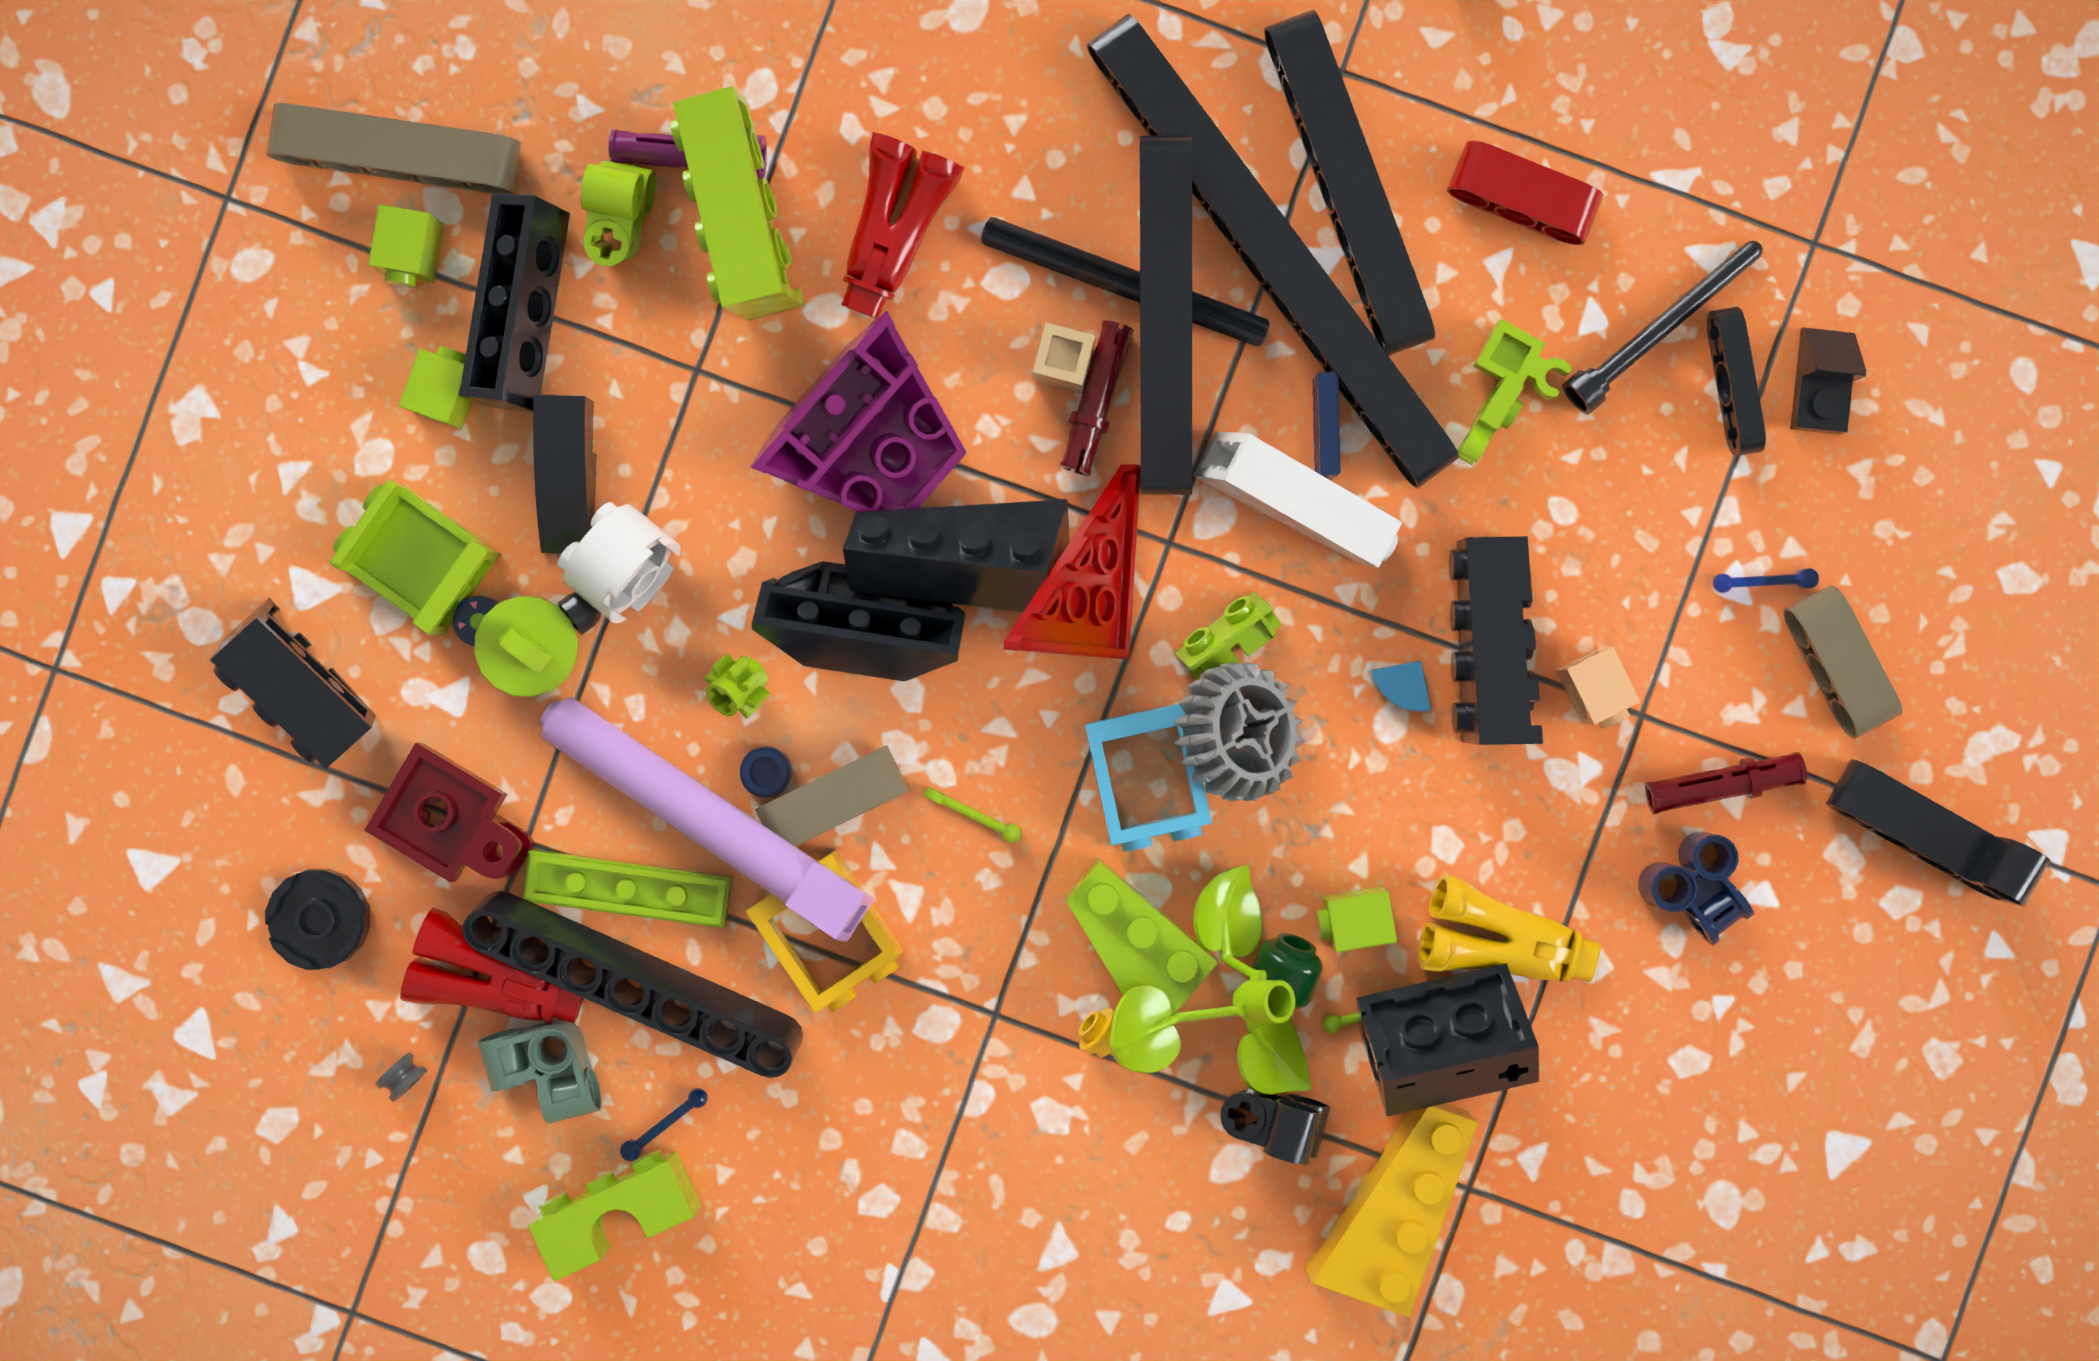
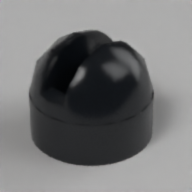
[557,592,602,635]

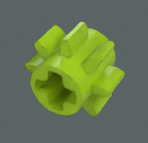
[704,653,770,719]

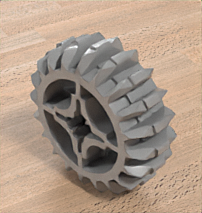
[1174,662,1305,801]

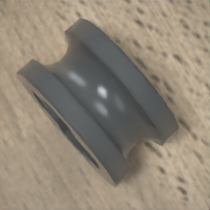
[375,1052,428,1102]

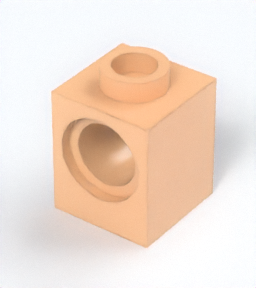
[1556,647,1641,729]

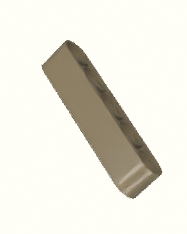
[266,103,521,194]

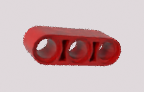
[1447,140,1604,245]

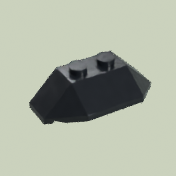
[751,561,966,682]

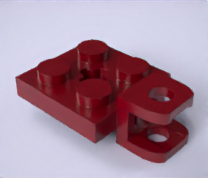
[364,742,534,882]

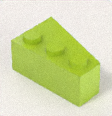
[1066,858,1218,1015]

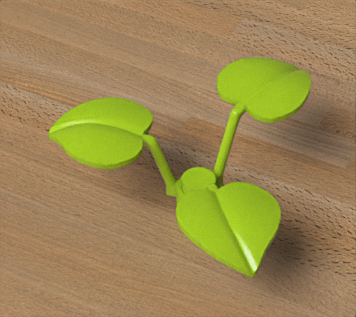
[1110,865,1312,1095]

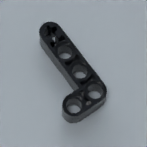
[1825,759,2051,906]

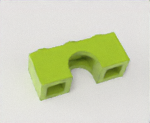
[528,1150,702,1282]

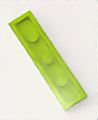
[523,849,733,928]

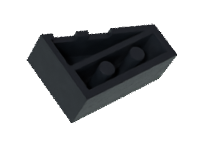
[210,597,376,769]

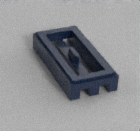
[1312,372,1341,480]

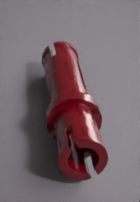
[1059,320,1134,476]
[1645,752,1807,814]

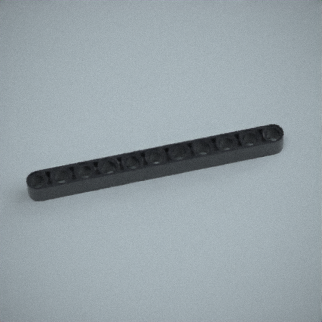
[1087,13,1459,489]

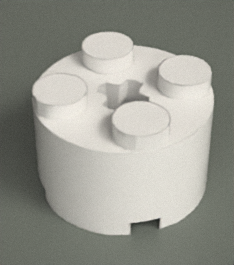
[557,502,681,623]

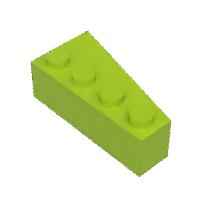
[670,86,805,321]

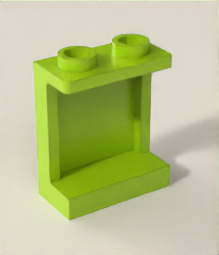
[330,480,501,636]

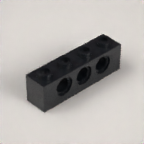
[459,193,570,412]

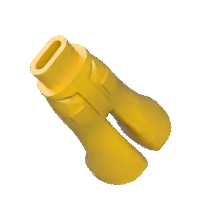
[1418,874,1601,983]

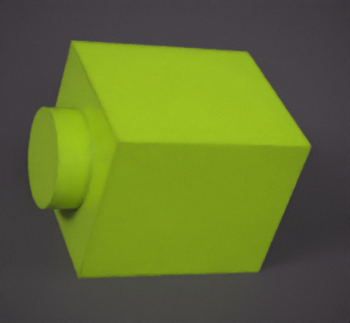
[368,204,444,288]
[399,345,472,429]
[1315,886,1397,953]

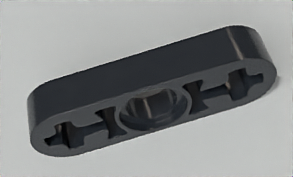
[1707,306,1766,457]

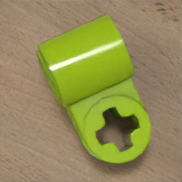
[580,160,656,266]

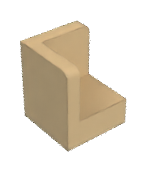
[1032,322,1095,394]

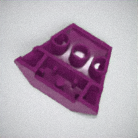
[750,311,967,512]

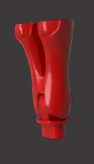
[841,132,965,319]
[400,907,583,1024]

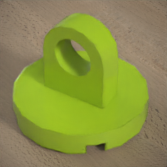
[474,596,578,697]

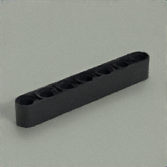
[1264,9,1435,356]
[1140,135,1192,495]
[462,891,803,1078]

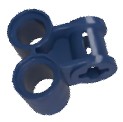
[1638,832,1755,946]

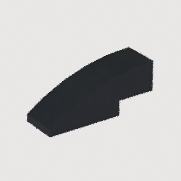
[533,395,597,554]

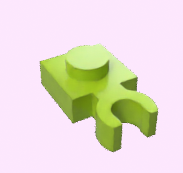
[1473,319,1573,400]
[1457,375,1524,465]

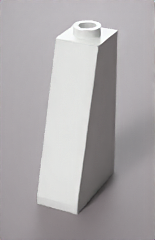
[1193,431,1402,568]

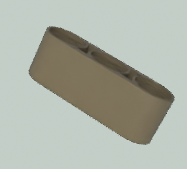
[1783,585,1903,739]
[755,745,909,847]

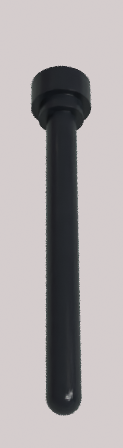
[1562,240,1763,415]

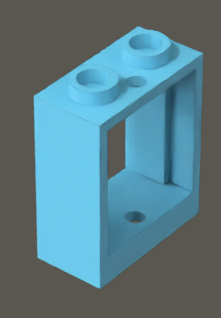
[1085,704,1212,852]

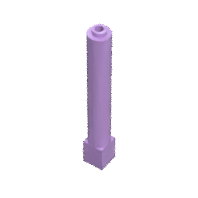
[540,697,875,942]

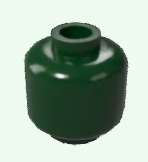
[1248,933,1323,1009]

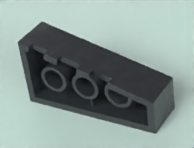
[843,499,1070,612]
[1449,536,1543,745]

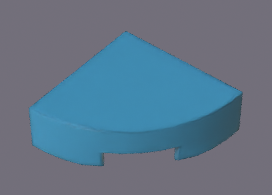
[1369,661,1431,711]

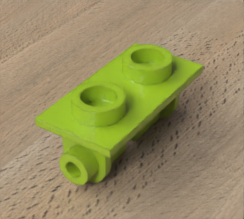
[1174,591,1282,680]

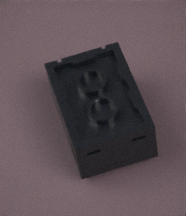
[1356,963,1539,1117]

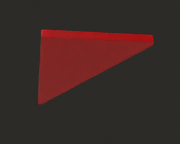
[1003,464,1141,659]

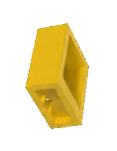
[746,850,904,1013]

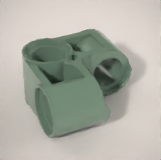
[478,1019,602,1124]

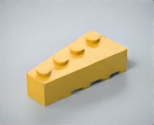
[1305,1103,1478,1318]

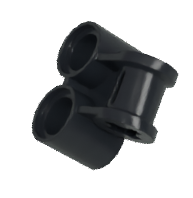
[1220,1088,1330,1165]

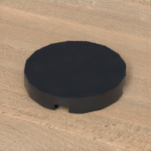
[265,868,370,970]

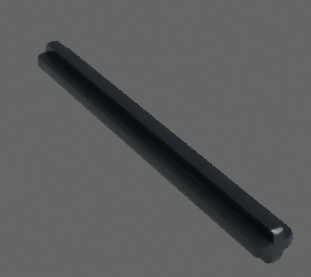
[981,217,1270,346]

